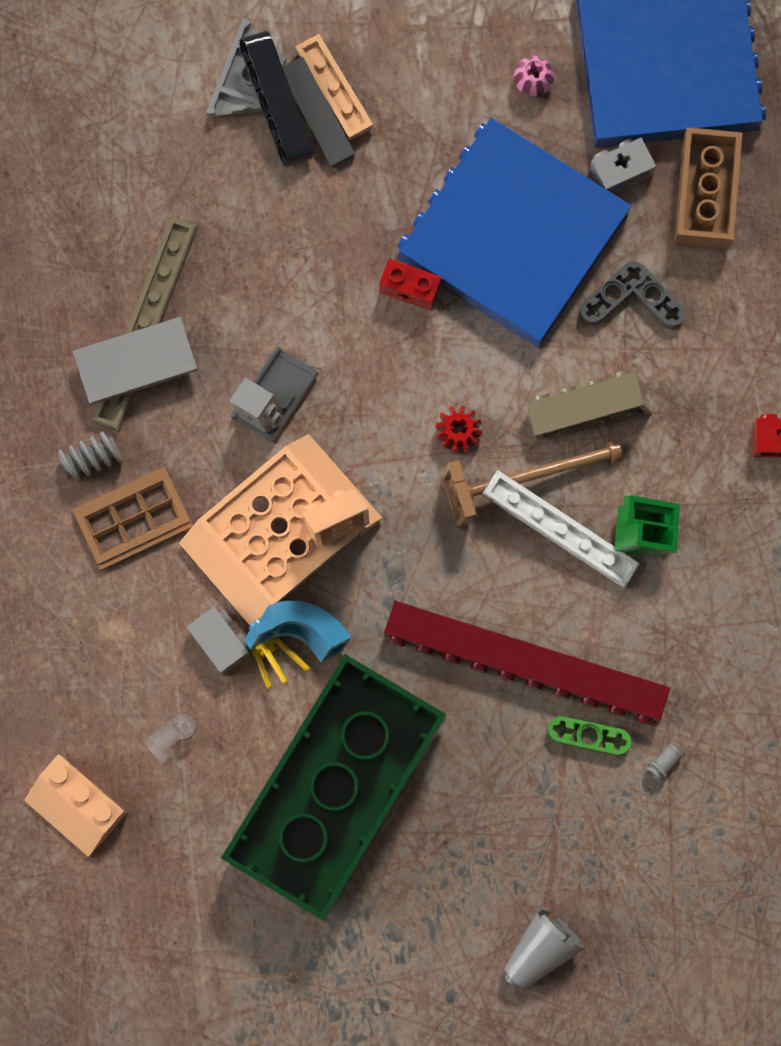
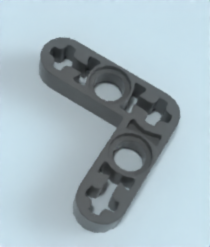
[580,261,685,329]

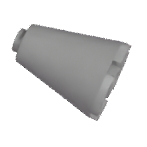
[504,907,584,989]

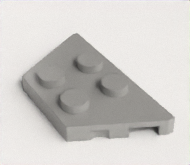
[206,18,286,117]

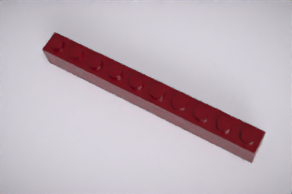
[384,600,671,726]

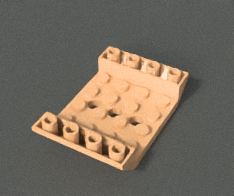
[179,434,382,625]

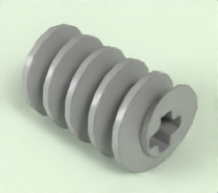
[58,431,123,481]

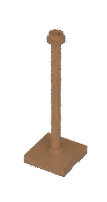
[441,441,622,529]

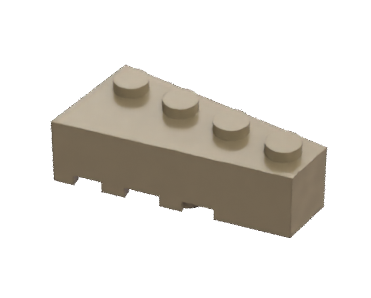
[526,370,652,440]

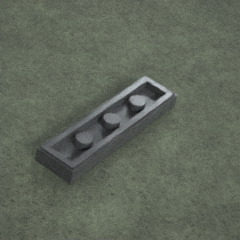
[283,56,355,168]

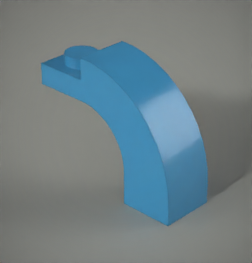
[244,601,352,663]

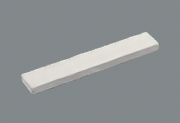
[481,470,640,588]

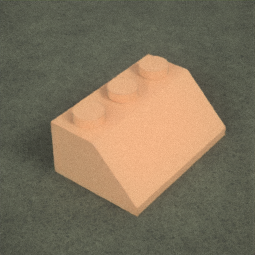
[24,754,128,857]

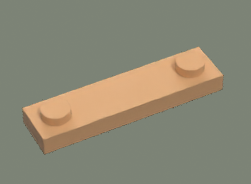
[295,34,373,141]

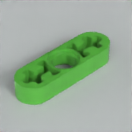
[548,716,631,756]

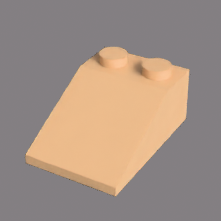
[302,488,370,549]

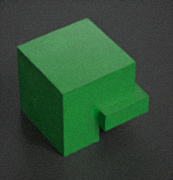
[615,495,680,558]

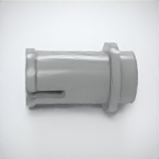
[646,744,683,781]

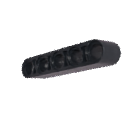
[239,30,313,167]

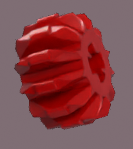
[435,406,483,454]

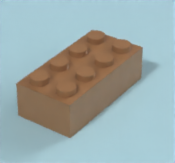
[674,127,742,250]

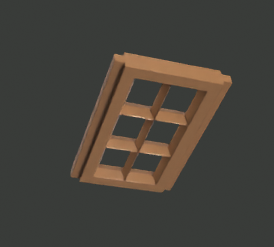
[72,466,193,571]

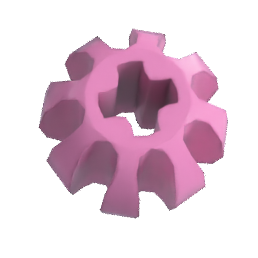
[514,55,555,97]

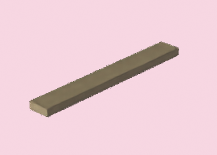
[91,217,197,432]

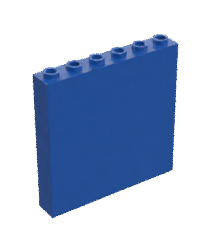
[576,0,766,148]
[397,117,631,348]

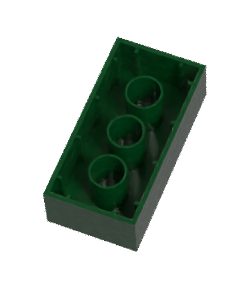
[221,654,447,922]

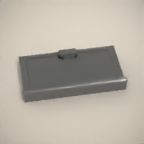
[230,346,319,443]

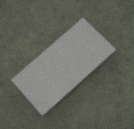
[73,317,198,405]

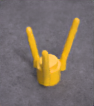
[250,636,310,689]

